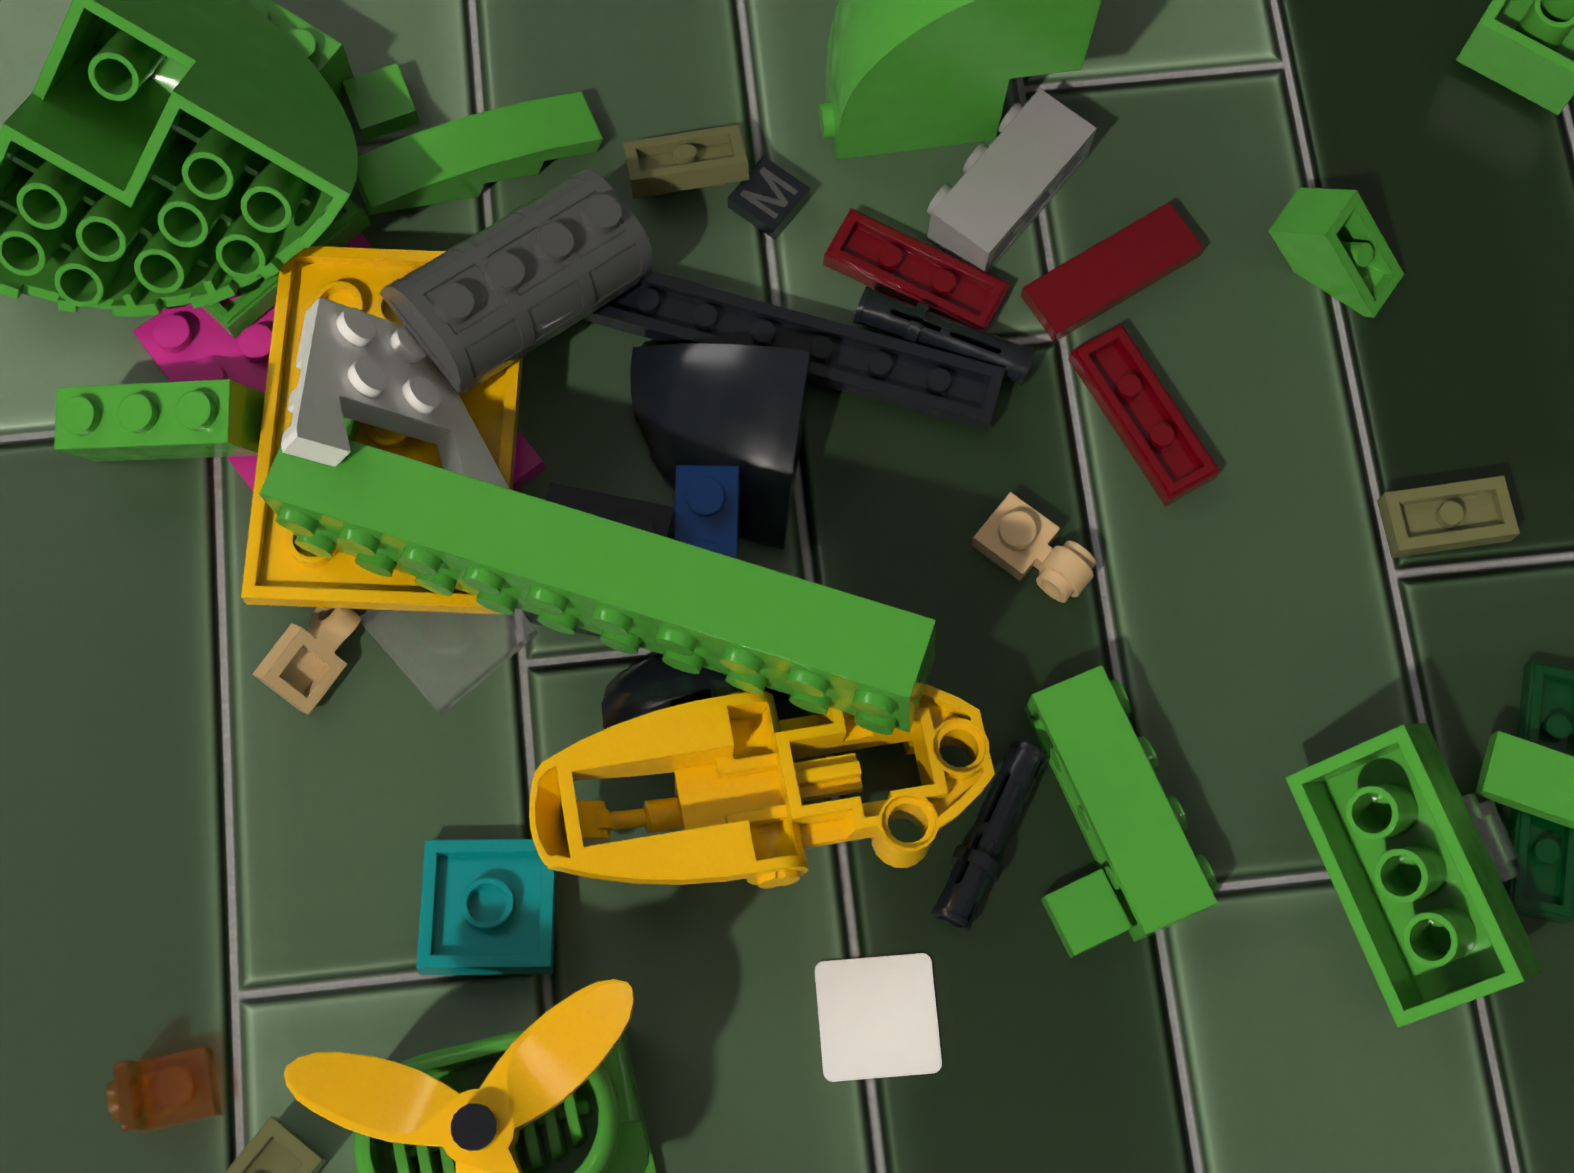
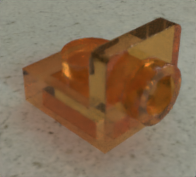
[107,1047,222,1134]

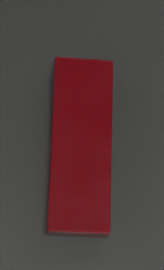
[1021,202,1204,342]
[823,208,1010,332]
[1068,324,1221,507]

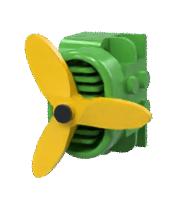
[284,979,657,1173]

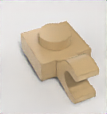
[252,607,361,715]

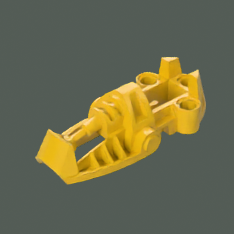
[529,684,995,889]

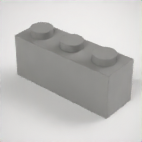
[927,88,1097,273]

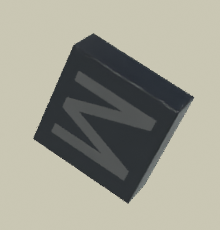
[728,156,810,240]

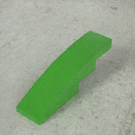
[356,91,603,215]

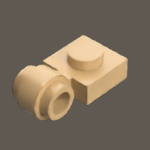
[971,492,1096,603]

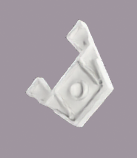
[281,297,509,489]

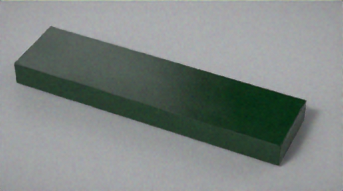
[1503,661,1574,924]

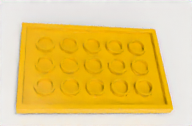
[241,246,523,615]

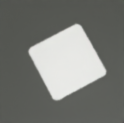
[815,953,942,1082]

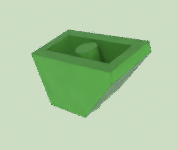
[1268,187,1404,318]

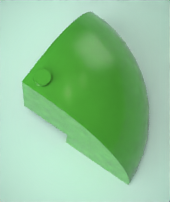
[0,0,359,317]
[819,0,1102,160]

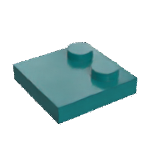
[416,839,557,975]

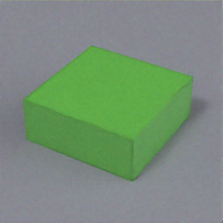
[342,63,420,141]
[1041,868,1133,959]

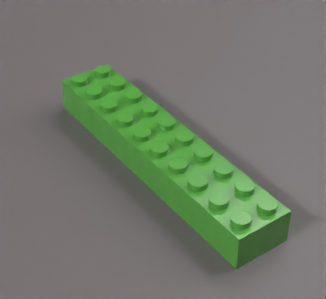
[259,423,936,735]

